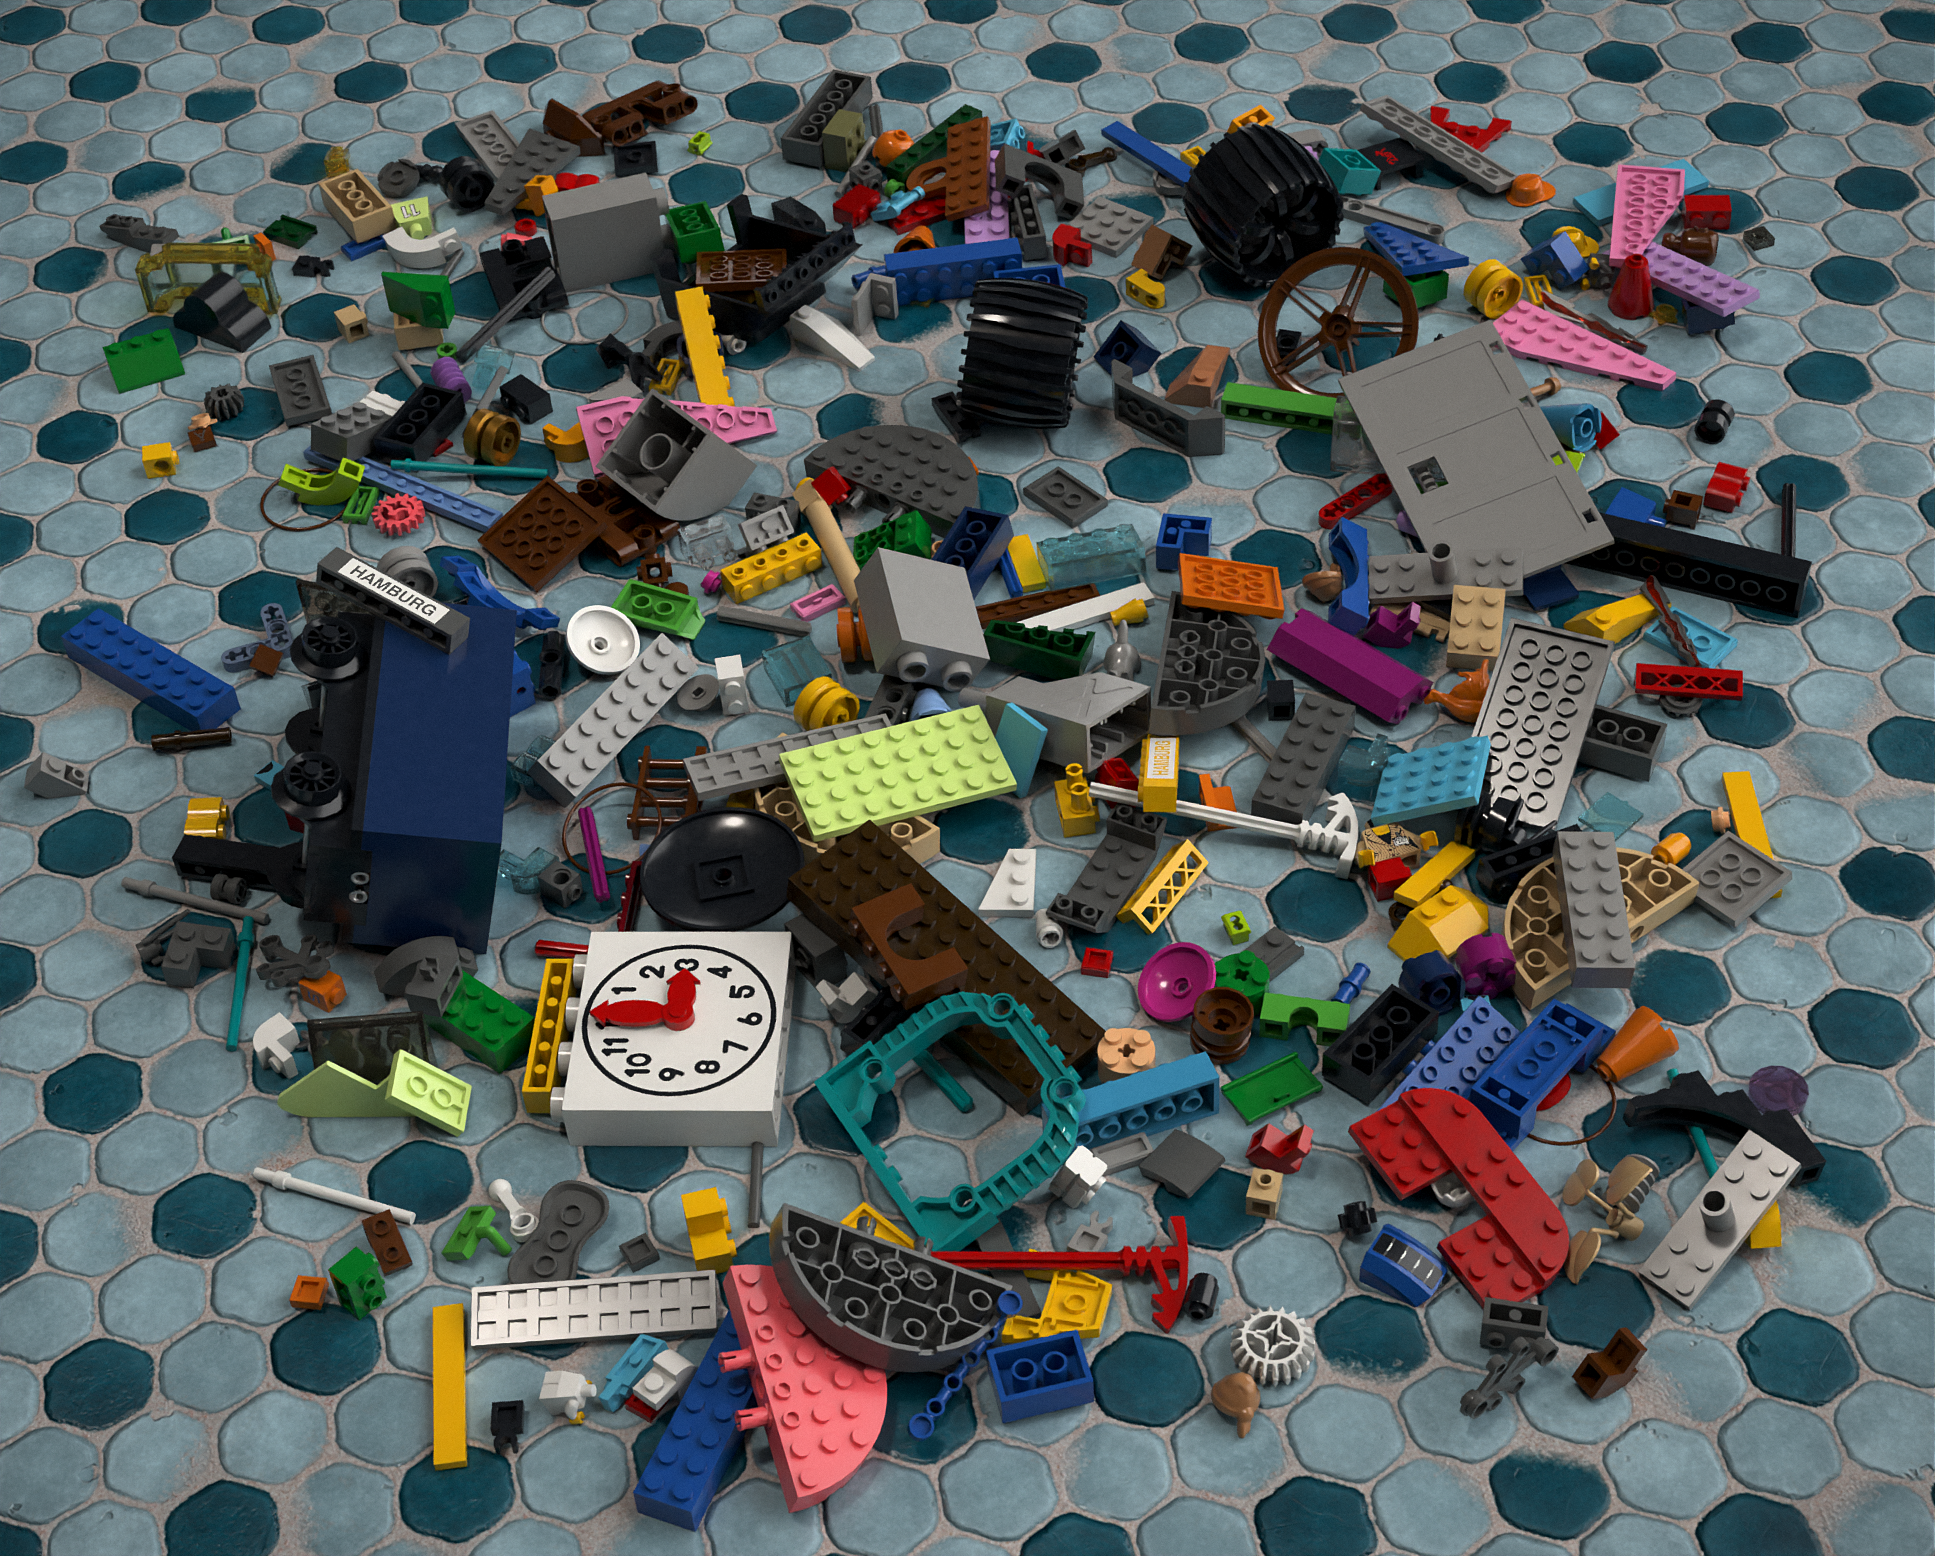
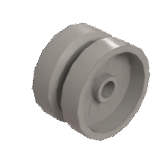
[376,546,438,597]

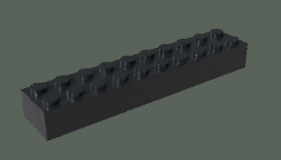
[1565,512,1812,619]

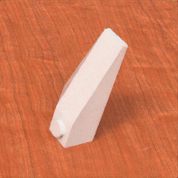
[790,305,875,372]

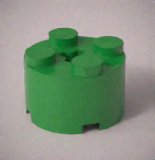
[1214,950,1270,1016]

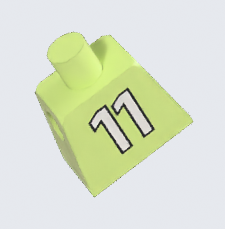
[391,196,432,240]

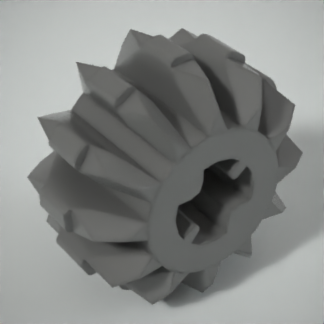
[204,383,244,420]

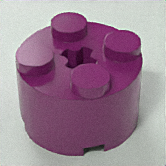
[1455,933,1517,1000]

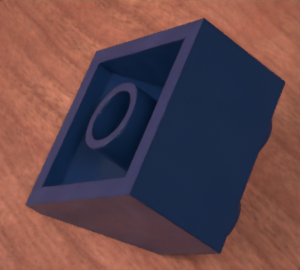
[1094,320,1162,377]

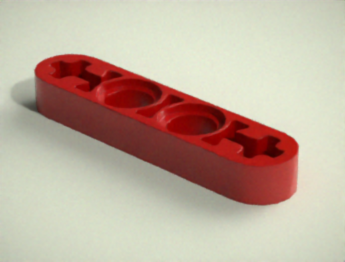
[1318,473,1393,529]

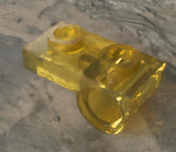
[324,146,350,178]

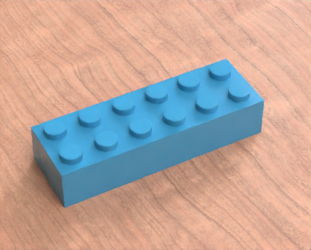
[1041,1051,1220,1160]

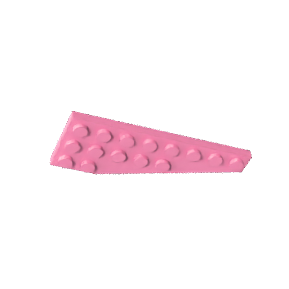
[1609,165,1685,268]
[1493,300,1676,391]
[576,396,777,476]

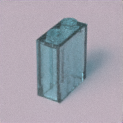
[762,635,832,708]

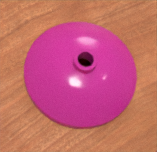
[1138,942,1216,1022]

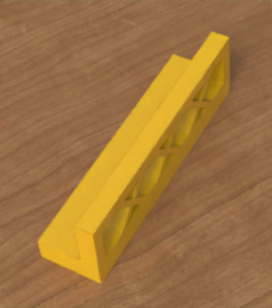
[1116,839,1209,935]

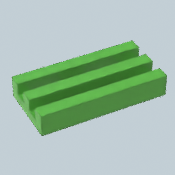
[342,486,380,525]

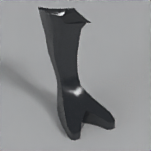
[595,333,662,392]

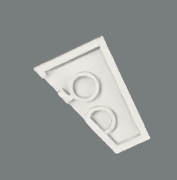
[978,849,1036,917]

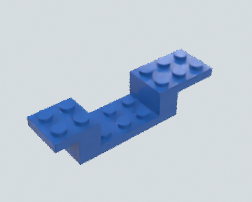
[1470,999,1616,1151]

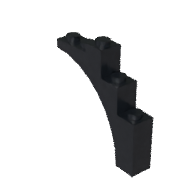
[1622,1070,1826,1187]

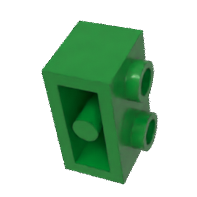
[328,1247,387,1321]

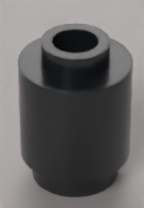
[1183,1273,1219,1321]

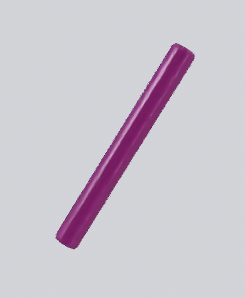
[578,806,610,903]

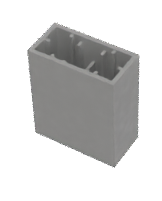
[542,173,675,293]
[854,547,990,692]

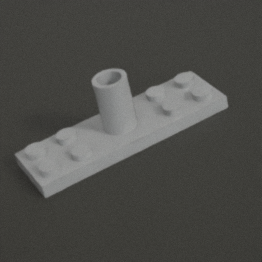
[1369,540,1523,604]
[1638,1130,1802,1310]

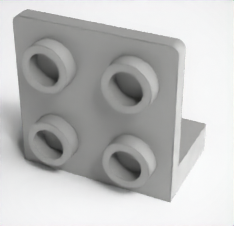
[851,273,899,336]
[735,505,794,557]

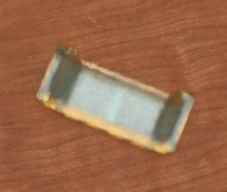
[135,243,282,315]

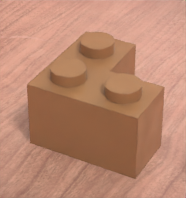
[1131,224,1192,281]

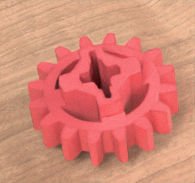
[372,493,426,536]

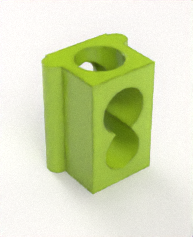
[687,131,713,156]
[1221,911,1251,945]

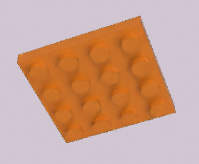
[1178,553,1284,620]

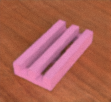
[790,584,846,622]

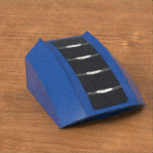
[1359,1224,1448,1307]

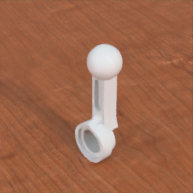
[488,1179,539,1242]

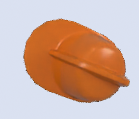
[1506,173,1556,207]

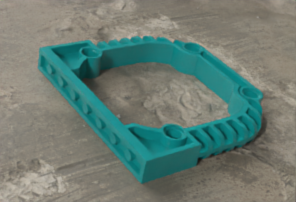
[814,991,1086,1251]

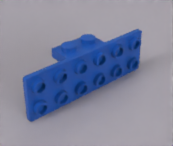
[1376,996,1521,1112]

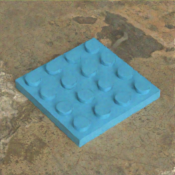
[1371,736,1491,827]

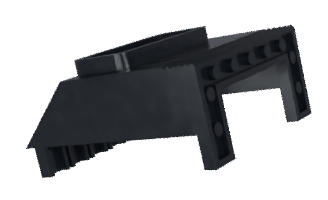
[650,194,862,343]

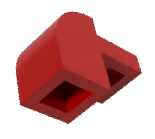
[1052,223,1092,267]
[1245,1123,1314,1174]

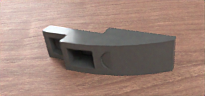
[99,214,179,253]

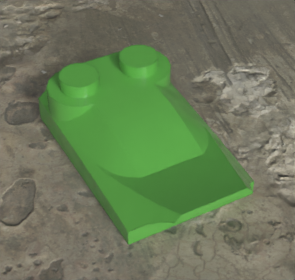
[611,579,705,640]

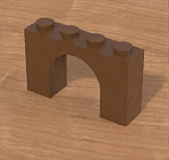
[848,883,968,1010]

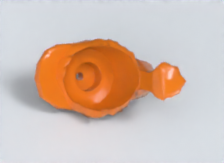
[1424,659,1490,723]

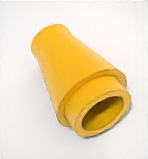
[1109,598,1148,627]

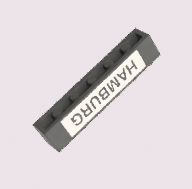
[316,547,470,655]

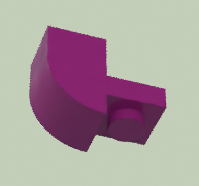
[1363,602,1421,649]

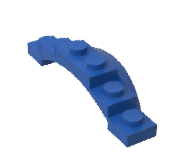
[439,556,560,630]

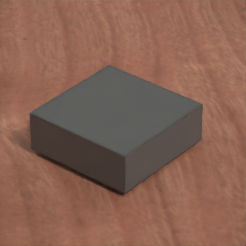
[619,1232,660,1273]

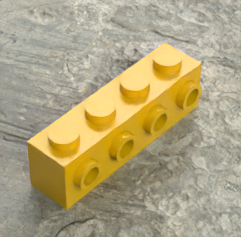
[720,532,823,604]

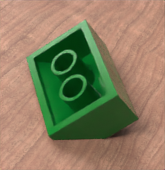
[102,328,185,394]

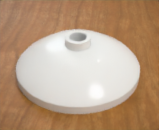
[566,605,640,675]

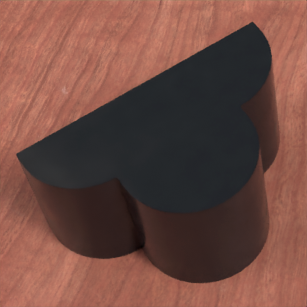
[173,272,271,353]

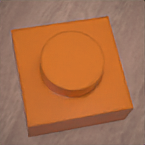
[254,232,276,263]
[289,1275,329,1310]

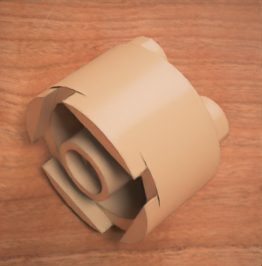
[1097,1028,1156,1084]

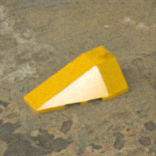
[1563,590,1672,644]

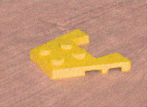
[1002,1249,1112,1343]

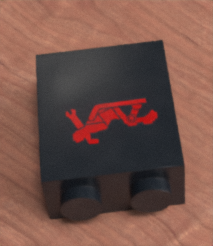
[1357,137,1424,191]

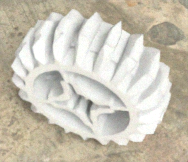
[1230,1305,1315,1387]

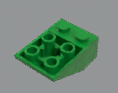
[853,510,932,571]

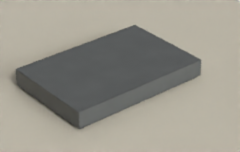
[462,365,509,438]
[1023,466,1108,529]

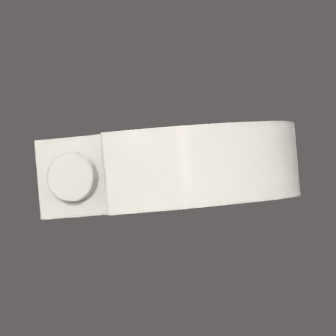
[383,227,463,269]

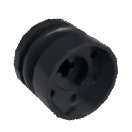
[1454,793,1518,854]

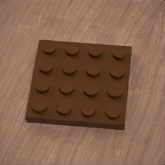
[696,249,787,294]
[477,476,608,593]

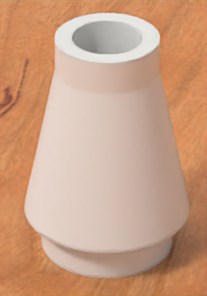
[1035,909,1063,948]

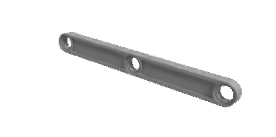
[1340,195,1445,244]

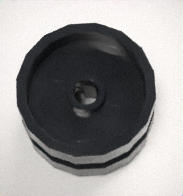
[439,156,495,212]

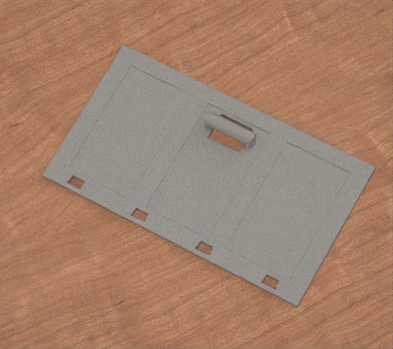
[1338,320,1614,602]

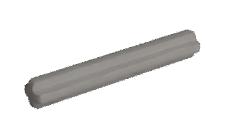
[716,606,812,637]
[1230,715,1277,764]

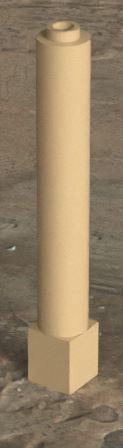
[792,479,860,614]

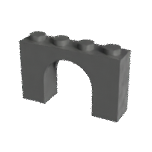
[995,143,1084,220]

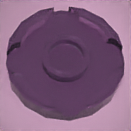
[1748,1066,1809,1116]

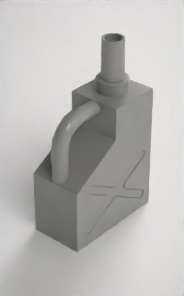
[958,672,1151,773]

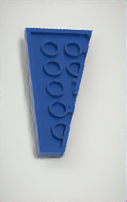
[1364,222,1469,276]

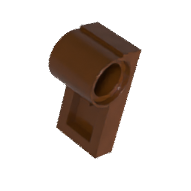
[361,1209,413,1277]

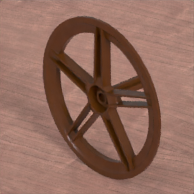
[1258,247,1419,400]

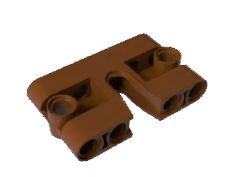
[582,80,698,146]
[570,474,681,567]

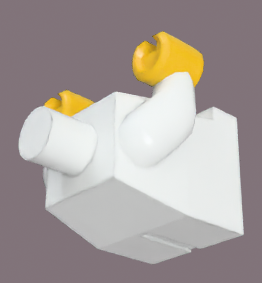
[539,1371,597,1425]

